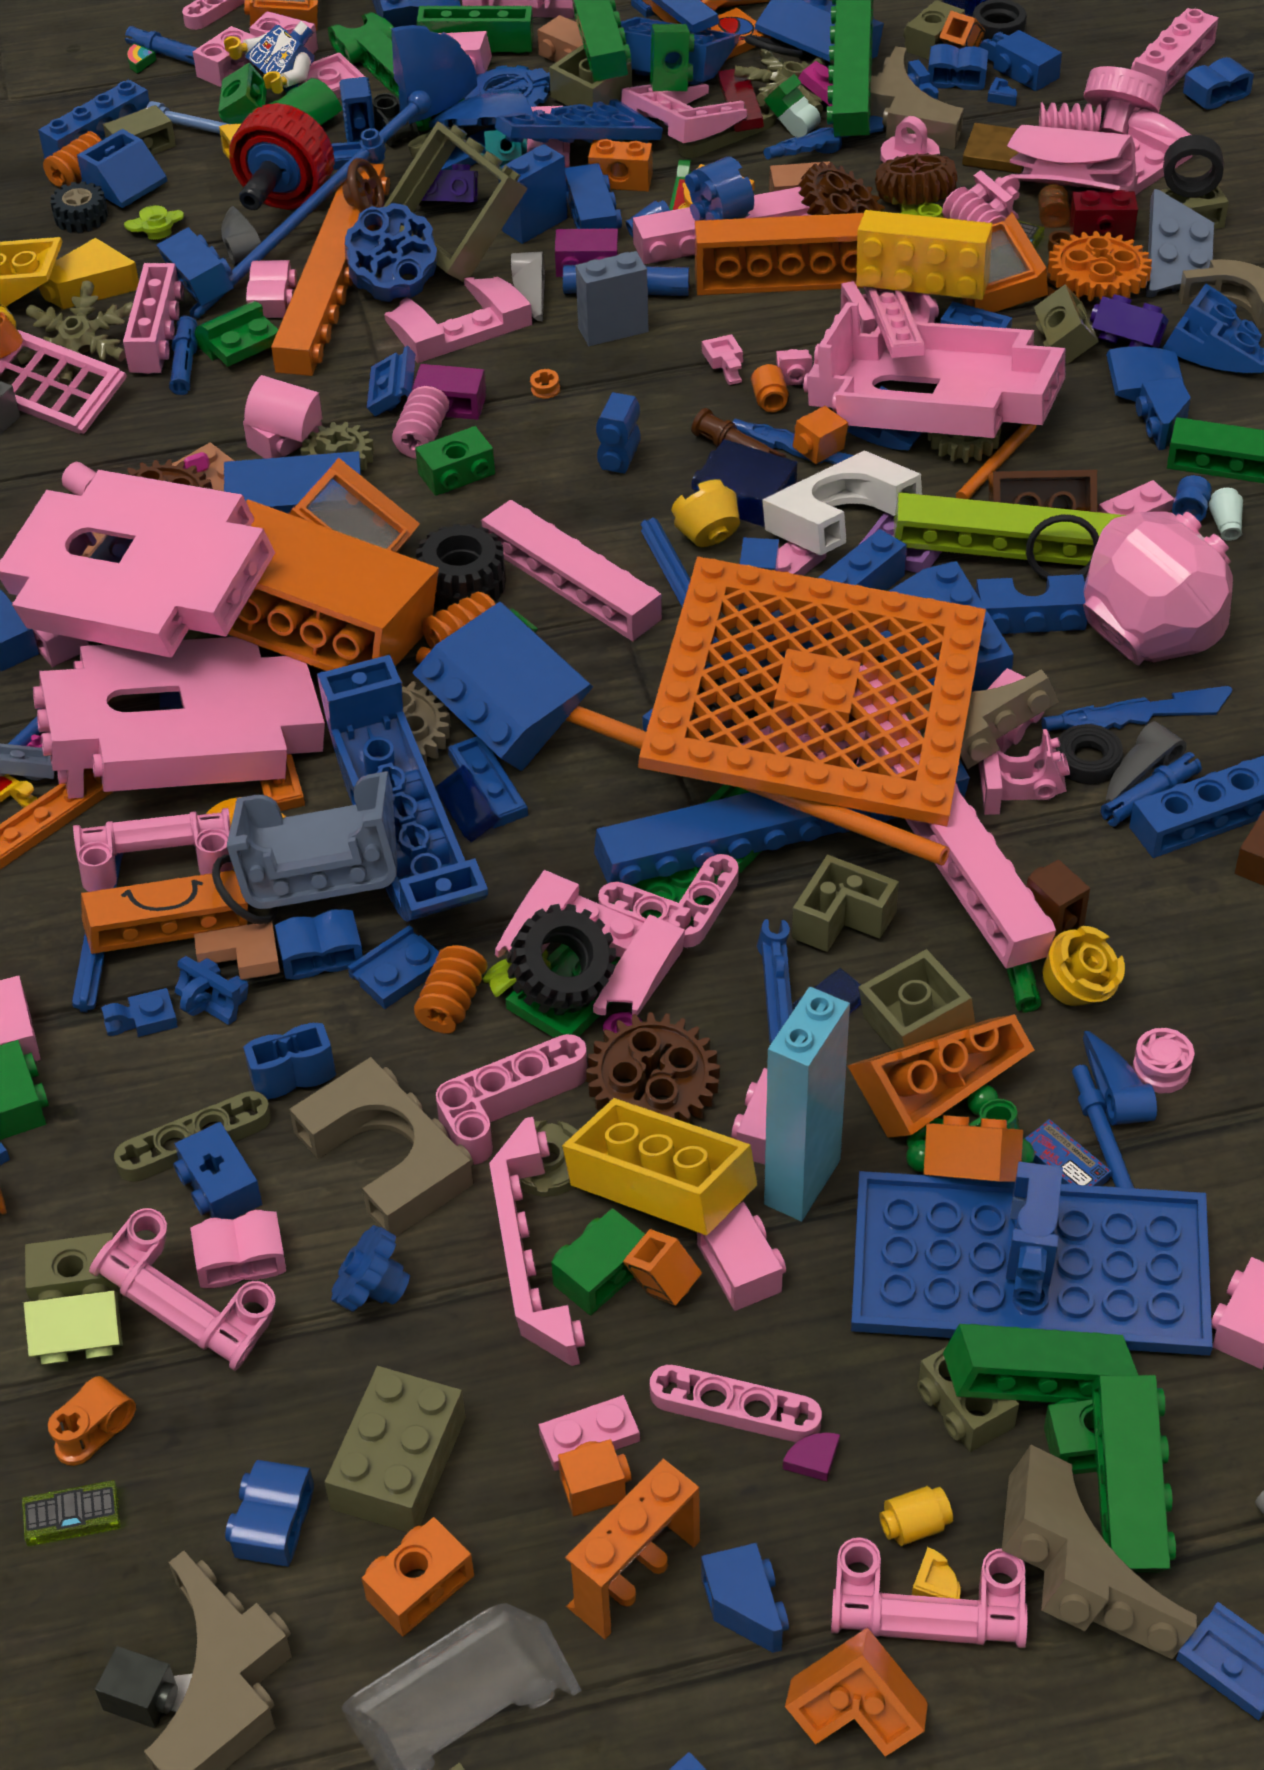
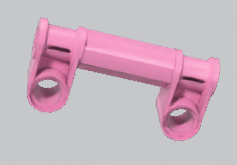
[73,808,233,892]
[89,1208,275,1371]
[831,1537,1027,1648]

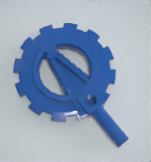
[464,65,550,107]

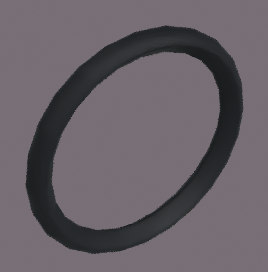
[745,35,803,57]
[1026,514,1100,580]
[212,855,279,924]

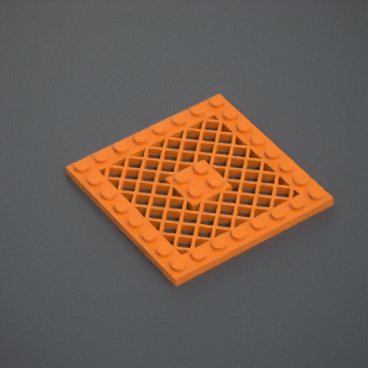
[638,556,986,827]

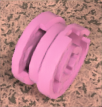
[1132,1028,1195,1093]

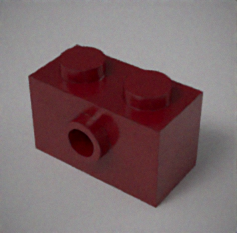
[1069,190,1138,241]

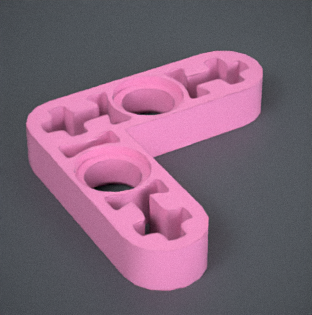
[598,854,739,948]

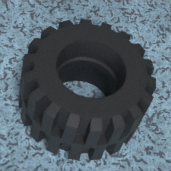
[416,524,506,610]
[507,904,616,1015]

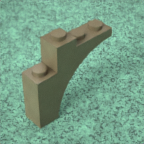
[870,46,964,150]
[891,669,1059,769]
[1002,1445,1197,1659]
[144,1551,292,1770]

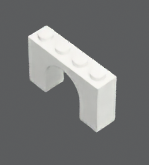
[762,450,922,556]

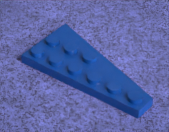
[495,99,663,143]

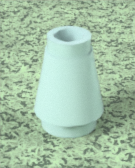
[1208,488,1243,541]

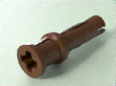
[691,408,786,474]

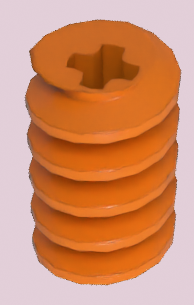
[43,131,102,187]
[422,591,496,649]
[414,945,488,1034]

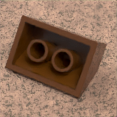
[988,470,1097,512]

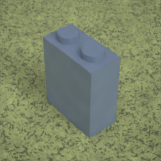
[575,251,649,346]

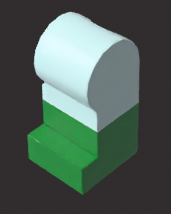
[764,74,821,138]

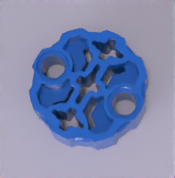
[344,203,437,302]

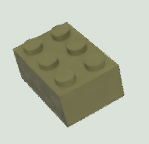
[324,1366,466,1533]

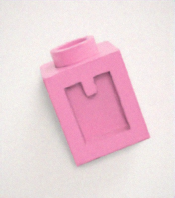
[776,349,813,386]

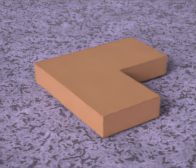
[194,921,280,980]

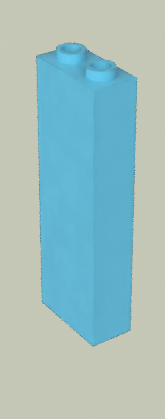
[764,987,850,1222]

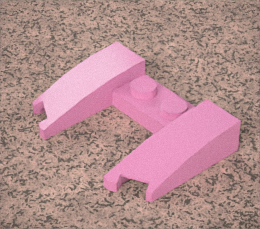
[621,83,747,143]
[384,277,532,363]
[495,870,685,1016]

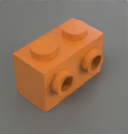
[924,1115,1023,1182]

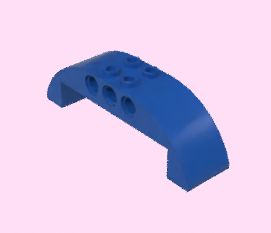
[317,655,488,922]

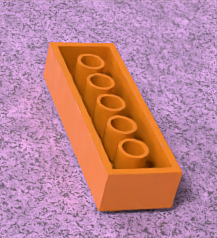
[695,213,864,295]

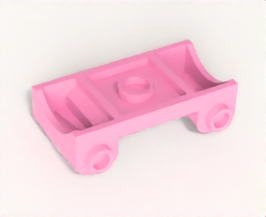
[1100,109,1192,195]

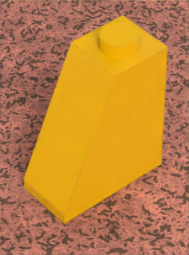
[39,238,139,309]

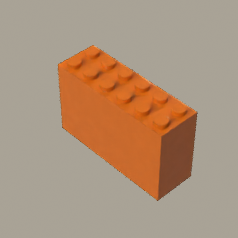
[228,499,439,671]

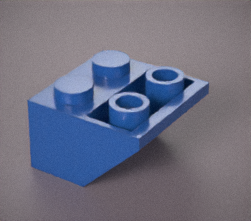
[77,129,167,208]

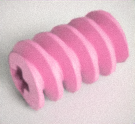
[1039,102,1101,132]
[942,187,1006,224]
[392,386,449,459]

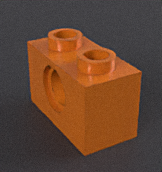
[588,139,653,192]
[361,1517,474,1637]

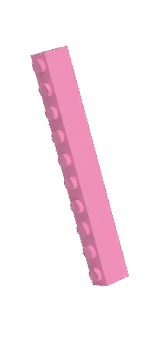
[848,665,1056,969]

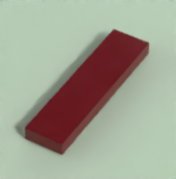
[718,69,764,132]

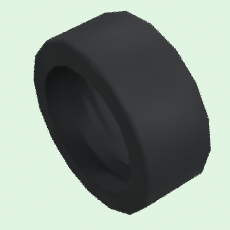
[972,0,1027,42]
[1163,135,1224,198]

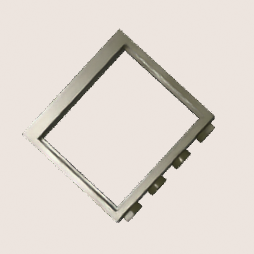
[383,121,528,282]

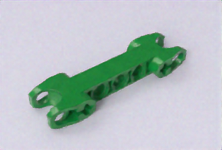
[328,12,464,132]

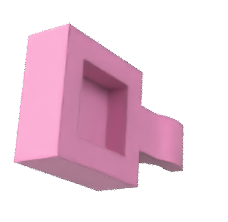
[702,334,743,385]

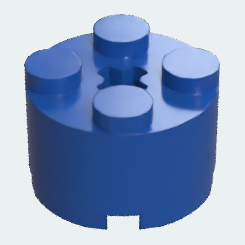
[685,157,754,221]

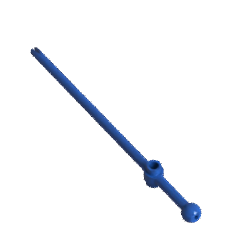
[190,90,431,319]

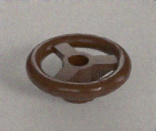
[342,158,384,213]

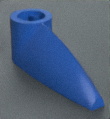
[1083,1031,1157,1125]

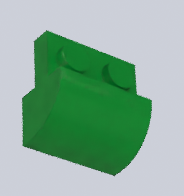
[269,78,343,125]
[195,301,278,367]

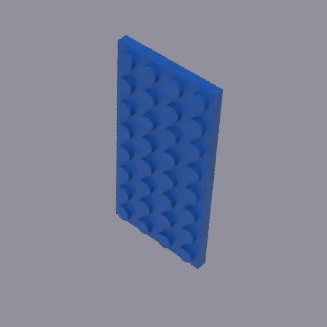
[851,1171,1213,1356]

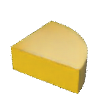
[912,1547,960,1599]

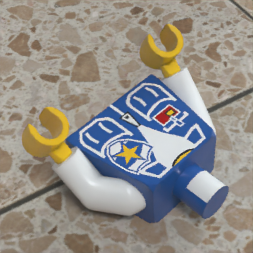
[224,21,314,94]

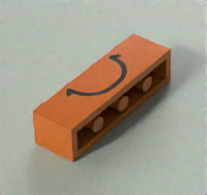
[81,870,248,954]

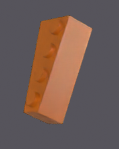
[847,1014,1034,1138]

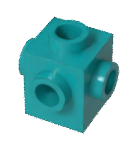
[484,129,527,167]

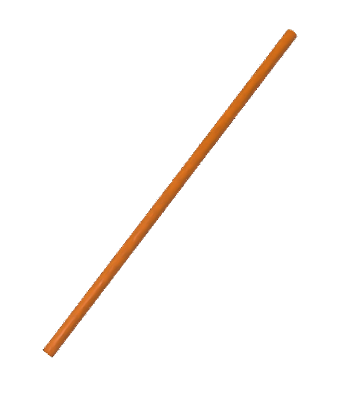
[416,647,950,866]

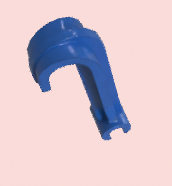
[757,919,793,1045]

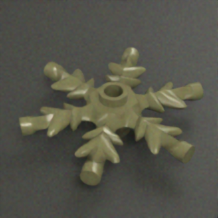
[734,49,825,113]
[17,281,133,386]

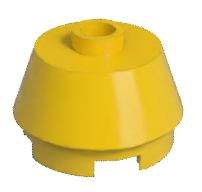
[671,479,740,547]
[1043,926,1125,1006]

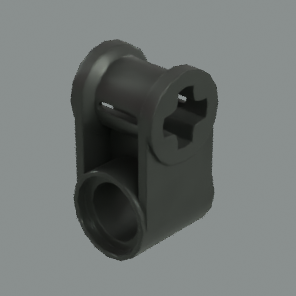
[372,93,418,146]

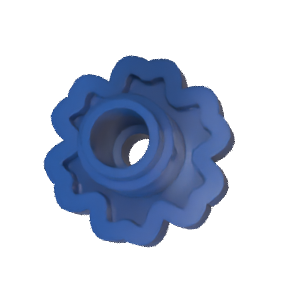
[331,1225,410,1312]

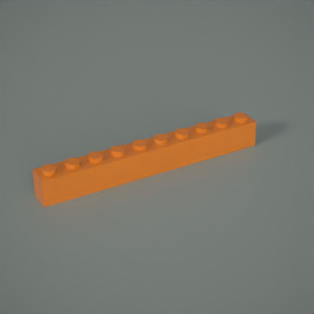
[271,163,390,376]

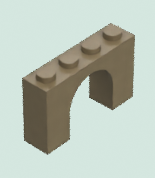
[289,1057,474,1236]

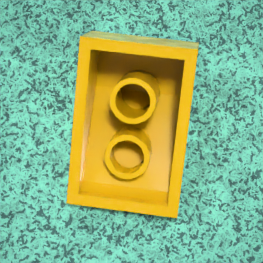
[0,237,63,307]

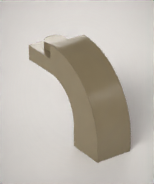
[1179,259,1264,329]

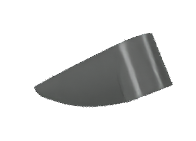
[221,206,261,265]
[1106,721,1187,803]

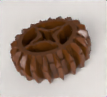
[875,153,958,206]

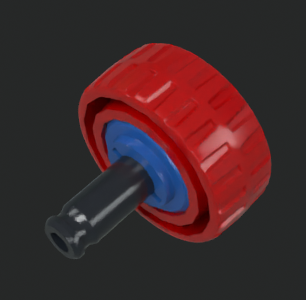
[229,103,334,211]

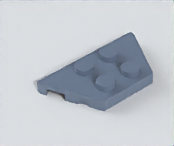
[1146,189,1214,298]

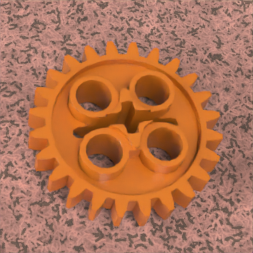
[1047,231,1152,301]

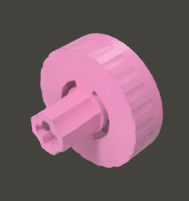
[1084,66,1165,134]

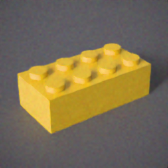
[856,210,993,300]
[562,1098,757,1235]

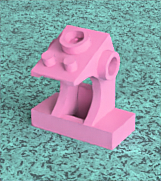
[978,729,1070,815]

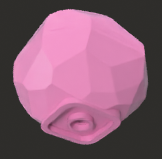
[1083,512,1233,666]

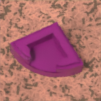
[783,1433,840,1482]

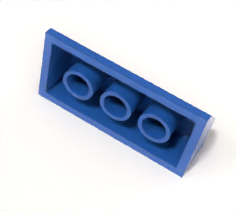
[754,0,884,61]

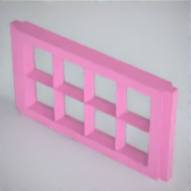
[0,330,127,434]

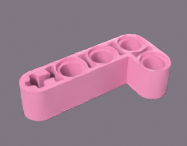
[436,1034,588,1165]

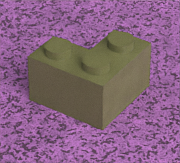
[792,855,899,952]

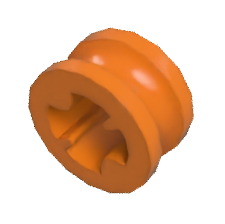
[530,369,560,399]

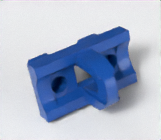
[175,956,249,1025]

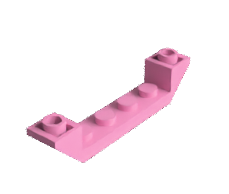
[489,1117,585,1366]

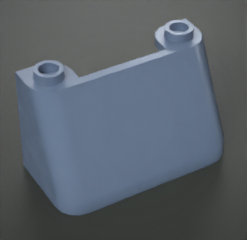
[227,771,397,909]

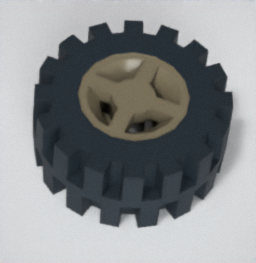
[50,181,108,233]

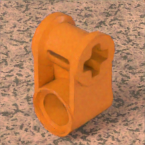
[48,1376,136,1466]

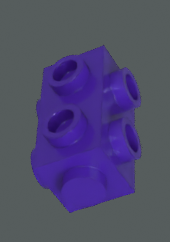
[421,164,478,202]
[1090,294,1169,348]

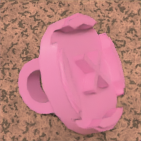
[880,116,940,163]

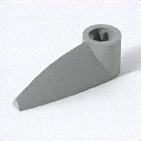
[511,252,545,322]

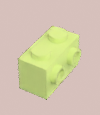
[24,1291,123,1365]

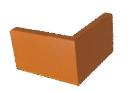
[785,1627,928,1757]

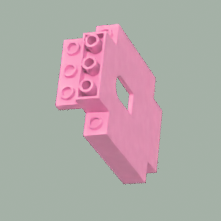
[803,302,1065,438]
[0,470,275,658]
[33,637,325,799]

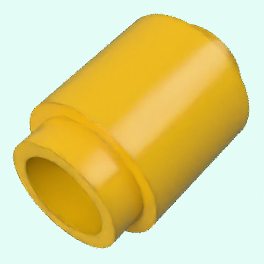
[879,1486,953,1546]

